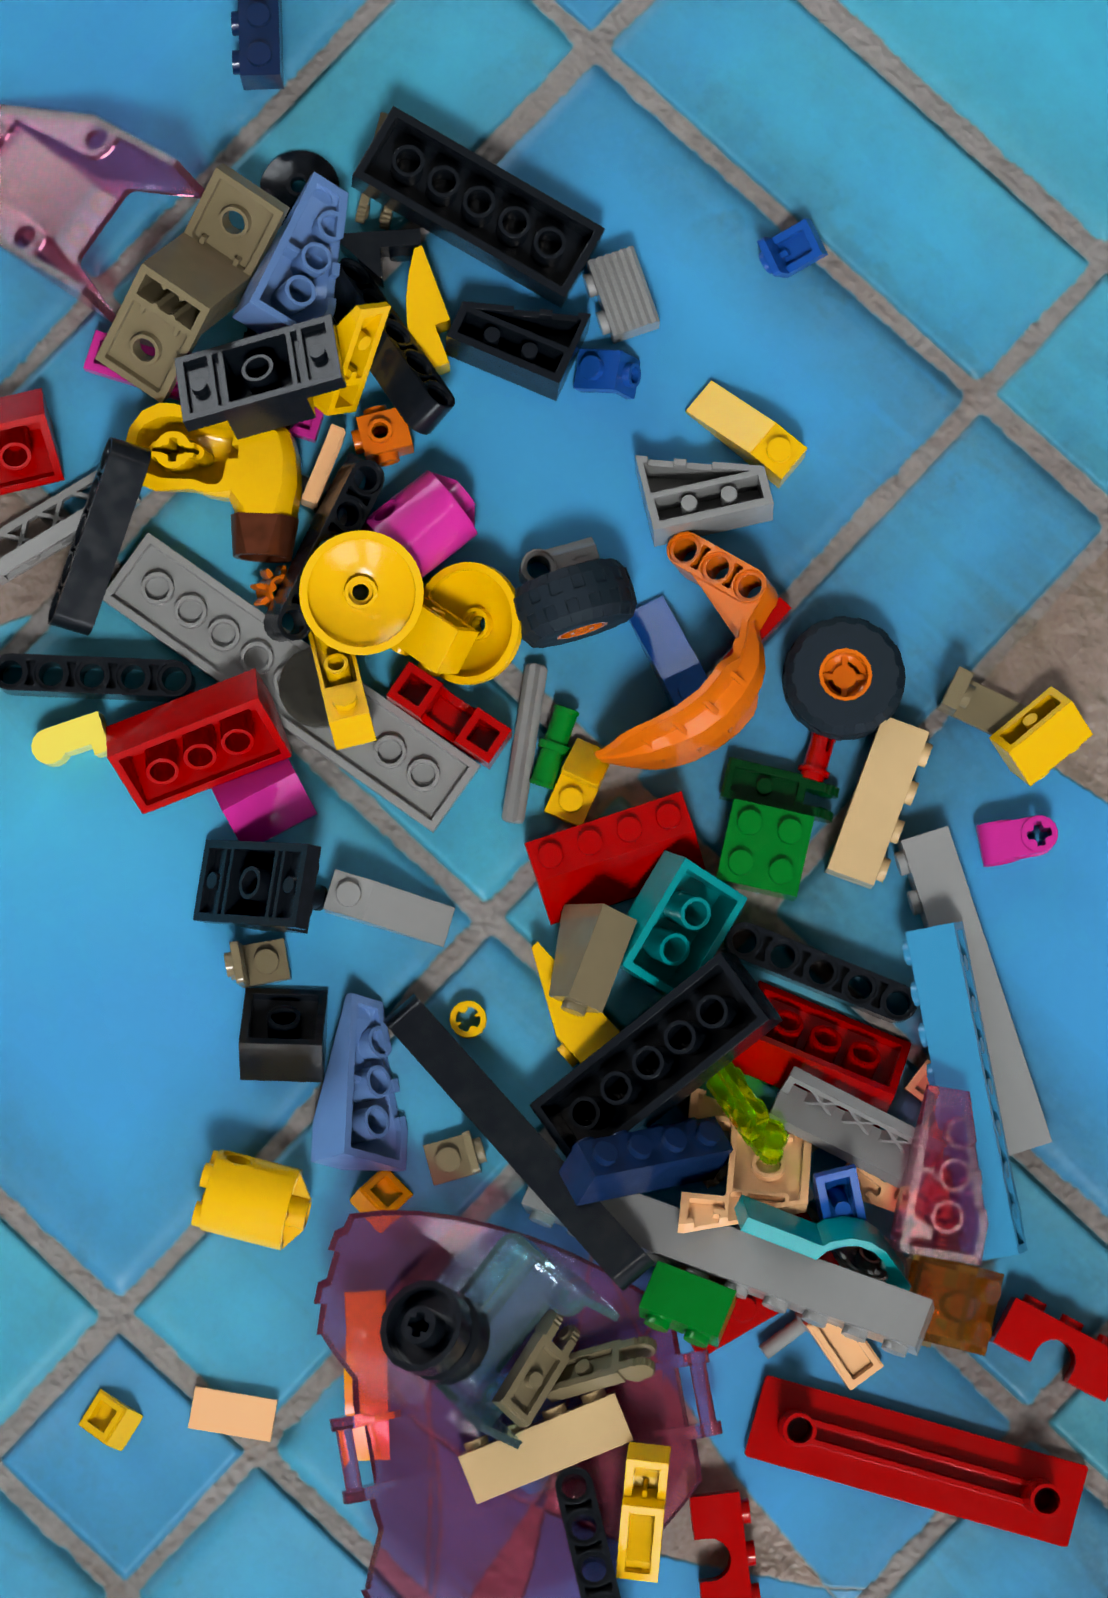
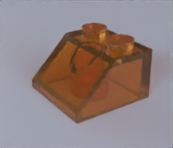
[908,1251,1004,1356]

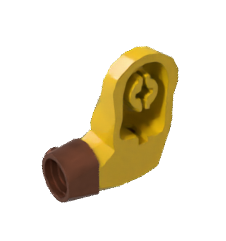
[126,403,302,563]

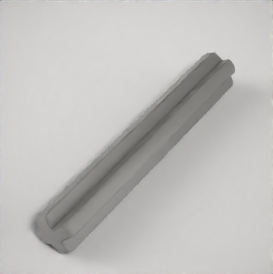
[502,663,548,824]

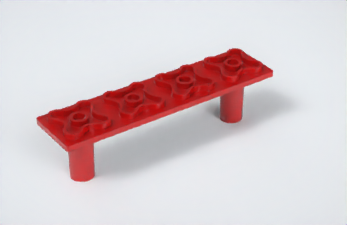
[744,1375,1088,1547]

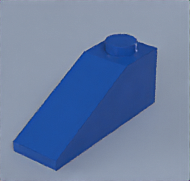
[629,596,707,708]

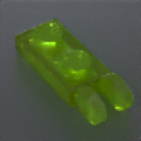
[706,1062,789,1166]

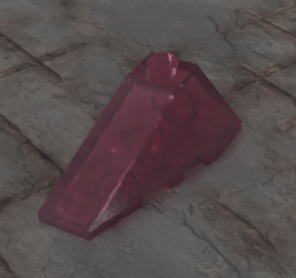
[889,1084,988,1265]

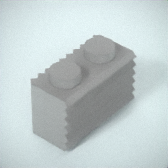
[582,246,660,344]

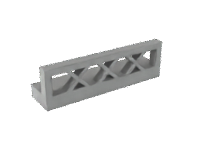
[0,470,141,586]
[765,1066,944,1196]

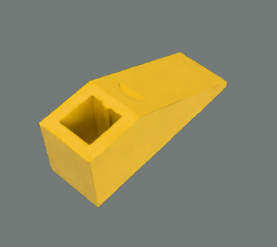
[308,630,376,750]

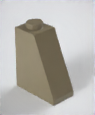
[549,903,637,1017]

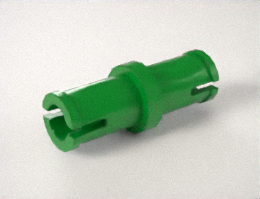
[529,704,579,790]

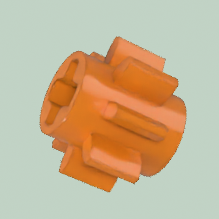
[250,565,287,613]

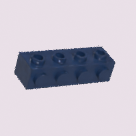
[231,0,284,90]
[558,1116,733,1206]

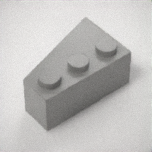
[635,455,774,547]

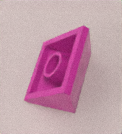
[211,758,317,842]

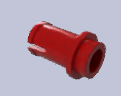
[797,732,836,783]

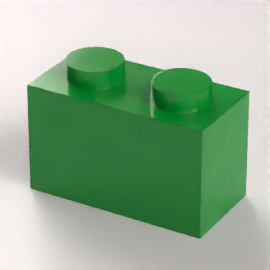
[639,1261,737,1348]

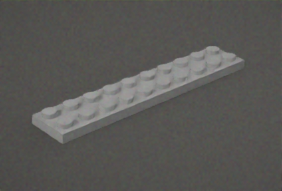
[103,532,481,833]

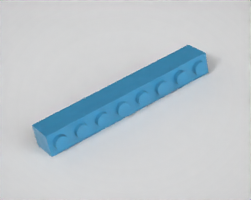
[902,921,1028,1263]

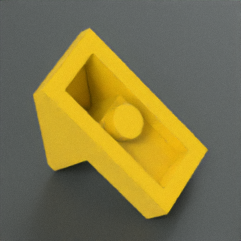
[544,738,610,826]

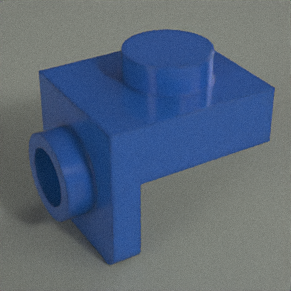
[757,218,828,278]
[573,349,641,399]

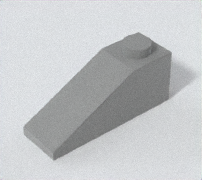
[323,869,455,948]

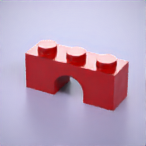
[386,661,512,770]
[989,1294,1108,1402]
[688,1489,761,1598]

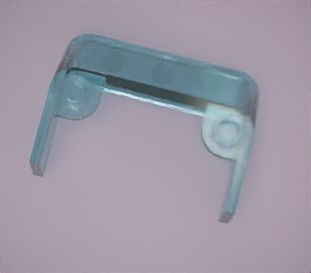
[434,1233,621,1449]

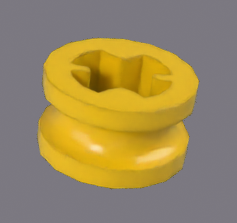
[449,1001,487,1039]

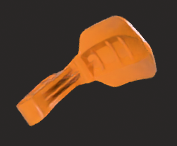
[594,531,778,770]

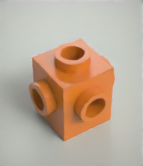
[351,405,414,467]

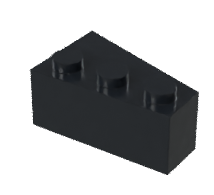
[445,301,591,401]

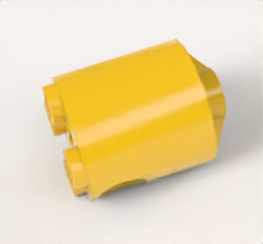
[191,1149,312,1251]

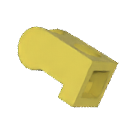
[31,711,107,767]

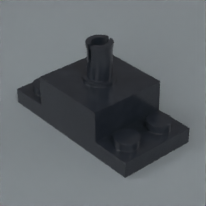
[174,314,346,440]
[193,839,328,934]

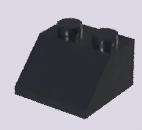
[239,988,328,1082]

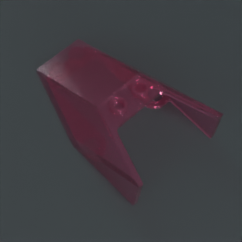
[0,104,204,323]

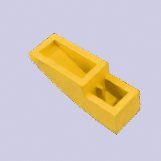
[406,245,451,375]
[616,1442,671,1583]

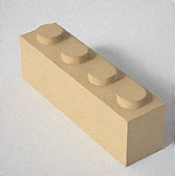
[825,717,933,889]
[458,1388,634,1504]

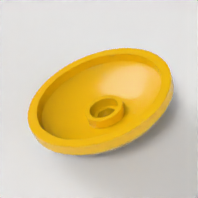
[299,530,424,655]
[424,562,522,685]

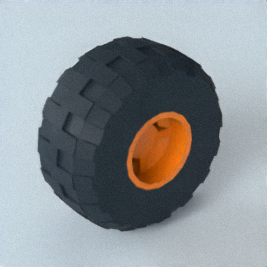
[513,558,637,648]
[782,616,906,741]

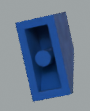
[813,1164,867,1251]

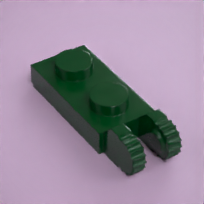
[719,757,840,823]

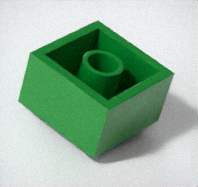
[715,798,815,901]

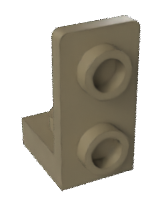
[937,666,1026,735]
[224,938,292,988]
[423,1131,487,1186]

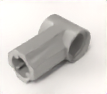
[519,537,600,585]

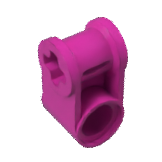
[976,815,1058,867]

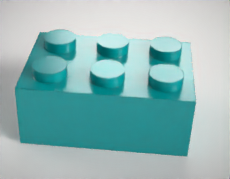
[620,850,748,996]

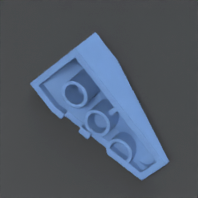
[232,171,349,334]
[311,993,408,1171]

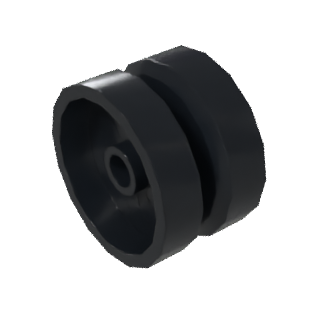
[380,1280,491,1385]

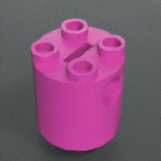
[361,470,478,578]

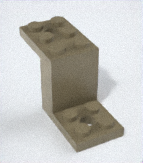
[95,163,290,403]

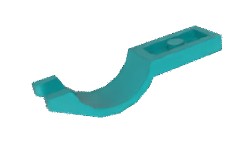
[734,1195,911,1291]

